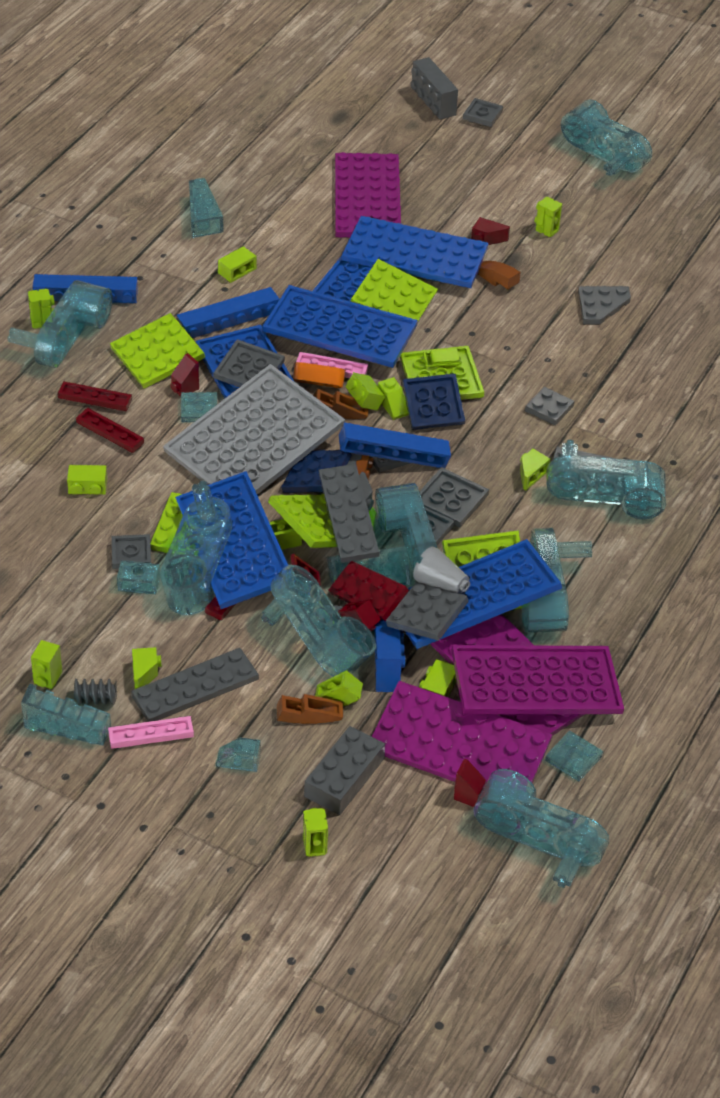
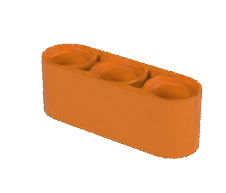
[293,362,346,388]

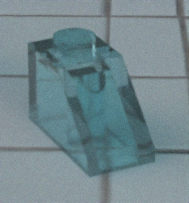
[216,737,261,772]

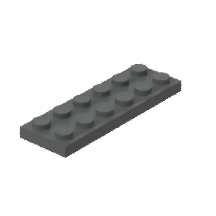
[319,464,379,563]
[131,648,259,722]

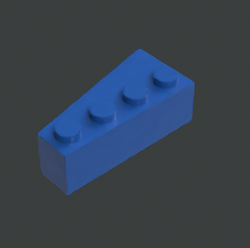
[374,619,405,692]

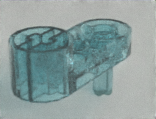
[561,99,652,176]
[7,280,113,368]
[546,440,666,519]
[160,481,233,615]
[375,483,438,583]
[522,528,593,633]
[261,565,376,677]
[473,769,609,888]

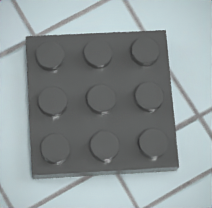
[213,339,285,387]
[412,467,489,527]
[386,582,468,641]

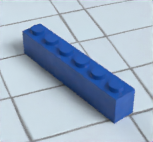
[32,274,138,303]
[176,287,279,338]
[339,422,451,469]

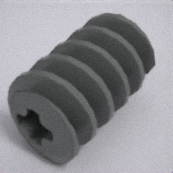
[74,679,117,705]

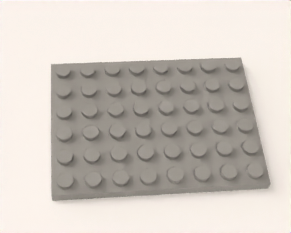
[163,364,345,494]

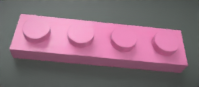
[296,352,368,378]
[108,716,194,749]

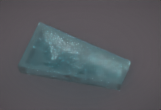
[189,178,224,238]
[21,684,111,745]

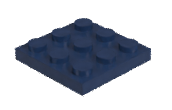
[402,374,465,430]
[281,450,352,493]

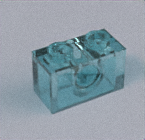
[117,561,160,595]

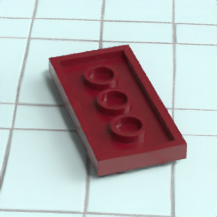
[328,561,409,621]

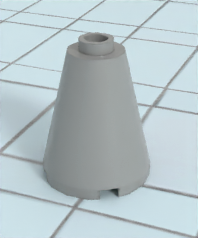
[413,546,470,594]

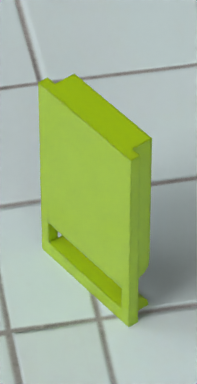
[423,348,460,367]

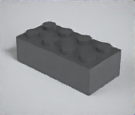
[410,57,458,120]
[304,726,385,815]

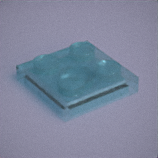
[181,392,217,422]
[545,730,603,781]

